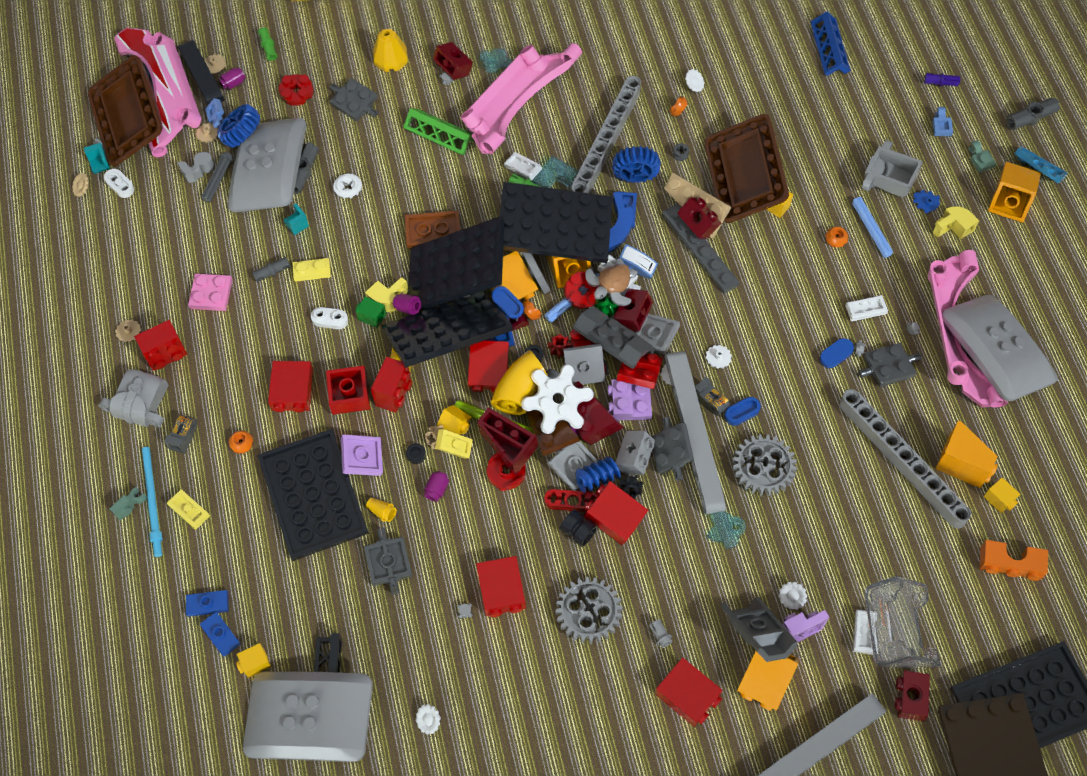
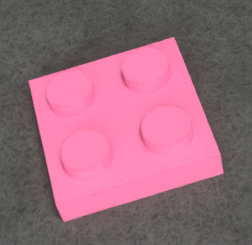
[188,274,233,311]

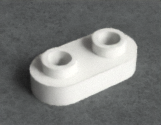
[104,169,134,198]
[311,307,348,329]

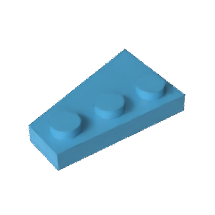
[1015,146,1068,183]

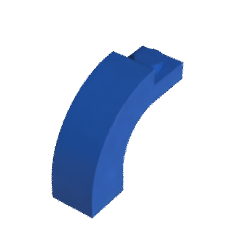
[609,191,633,253]

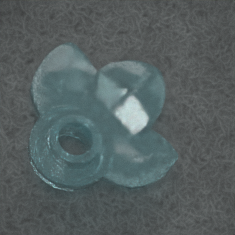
[480,48,513,73]
[707,512,746,549]

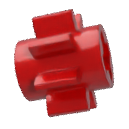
[548,334,571,358]

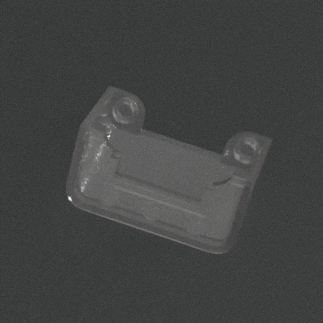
[864,576,941,668]

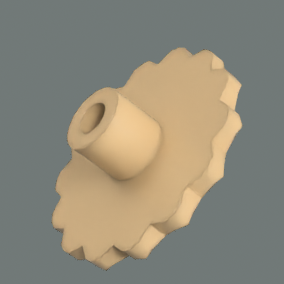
[205,54,226,74]
[195,123,219,143]
[72,173,89,197]
[115,319,142,343]

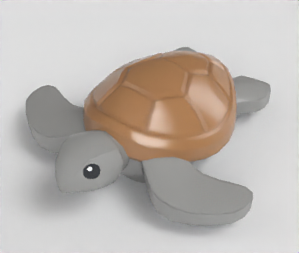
[585,259,638,306]

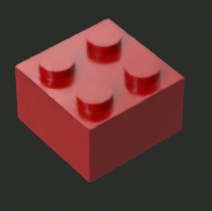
[134,319,188,371]
[371,357,413,413]
[326,365,371,415]

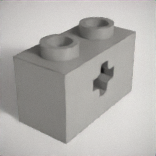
[615,431,655,475]

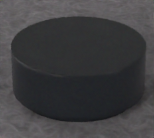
[525,345,543,362]
[406,444,426,464]

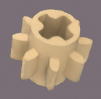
[425,425,443,449]

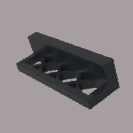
[314,633,342,673]

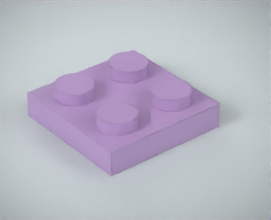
[341,435,383,476]

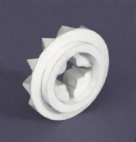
[333,174,362,199]

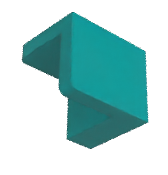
[84,143,110,174]
[283,203,309,235]

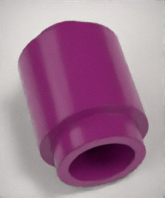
[219,67,246,91]
[393,293,421,315]
[424,471,450,502]

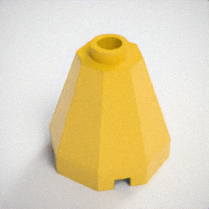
[373,29,408,72]

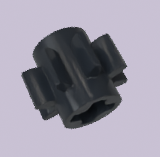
[619,474,643,499]

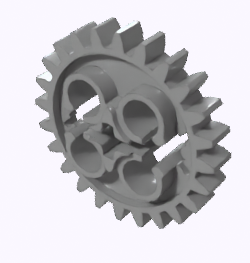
[732,434,797,496]
[556,577,623,644]

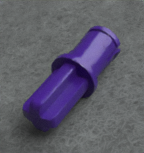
[924,73,960,87]

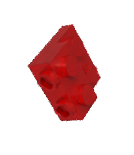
[617,354,663,389]

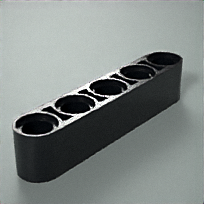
[178,40,225,105]

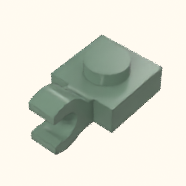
[968,140,997,173]
[109,487,147,521]

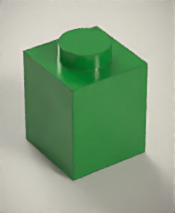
[355,297,386,329]

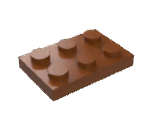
[405,210,460,249]

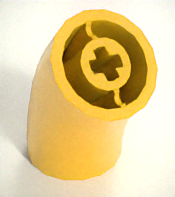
[491,350,548,415]

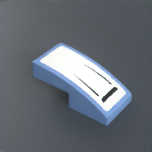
[619,244,658,279]

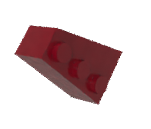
[573,381,625,445]
[477,407,539,476]

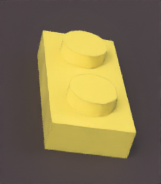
[293,258,331,282]
[435,429,473,459]
[167,489,210,530]

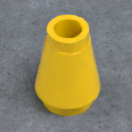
[366,498,397,522]

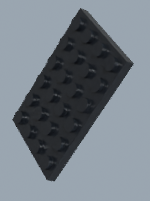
[499,182,613,263]
[407,216,504,311]
[381,291,513,368]
[257,429,369,561]
[950,641,1087,749]

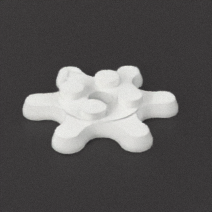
[521,364,594,434]

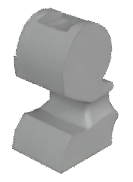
[177,152,214,183]

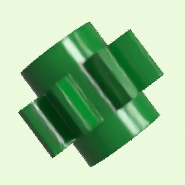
[594,294,618,317]

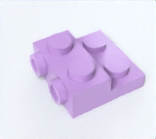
[608,379,652,421]
[782,610,829,642]

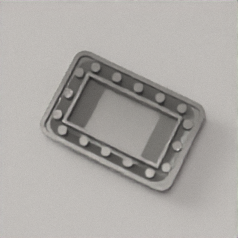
[228,117,306,213]
[942,295,1058,401]
[243,672,373,762]

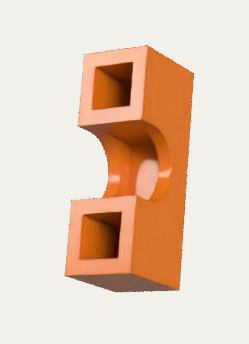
[979,540,1048,581]

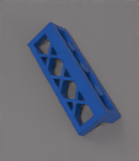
[810,11,851,76]

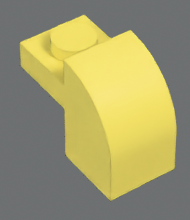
[933,207,979,239]
[365,277,408,312]

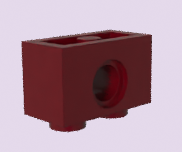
[433,42,473,80]
[677,197,721,239]
[614,288,653,332]
[895,670,930,721]

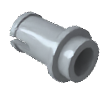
[649,619,672,648]

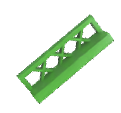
[403,108,474,155]

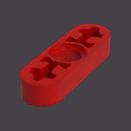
[544,489,598,512]

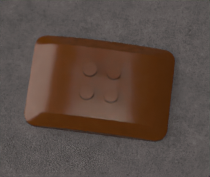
[88,55,163,166]
[705,114,789,223]

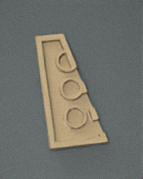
[664,173,731,239]

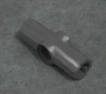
[1006,97,1060,130]
[294,142,319,194]

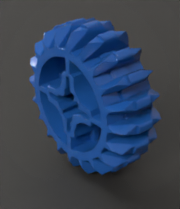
[217,104,260,148]
[612,145,660,183]

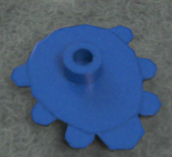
[913,190,940,213]

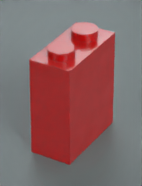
[468,341,510,393]
[268,361,314,413]
[584,481,649,545]
[476,556,526,617]
[655,657,723,728]

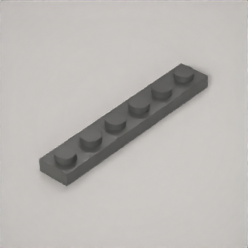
[662,204,740,294]

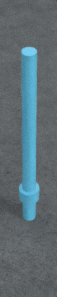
[142,447,163,557]

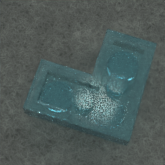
[532,156,579,188]

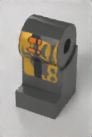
[695,377,730,416]
[164,414,197,454]

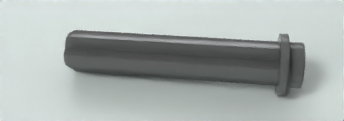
[201,152,233,202]

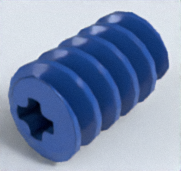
[575,457,621,493]

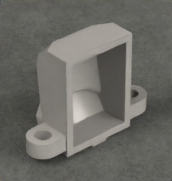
[862,140,923,197]
[98,369,169,428]

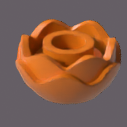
[669,96,688,116]
[825,226,848,248]
[522,299,542,320]
[229,430,254,454]

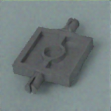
[329,78,379,122]
[858,343,922,387]
[652,417,694,481]
[364,528,412,595]

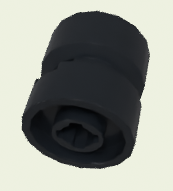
[559,509,598,547]

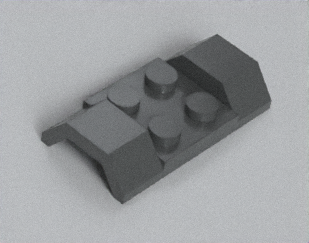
[573,306,655,369]
[721,597,798,662]

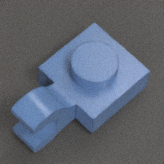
[205,98,225,128]
[932,107,953,136]

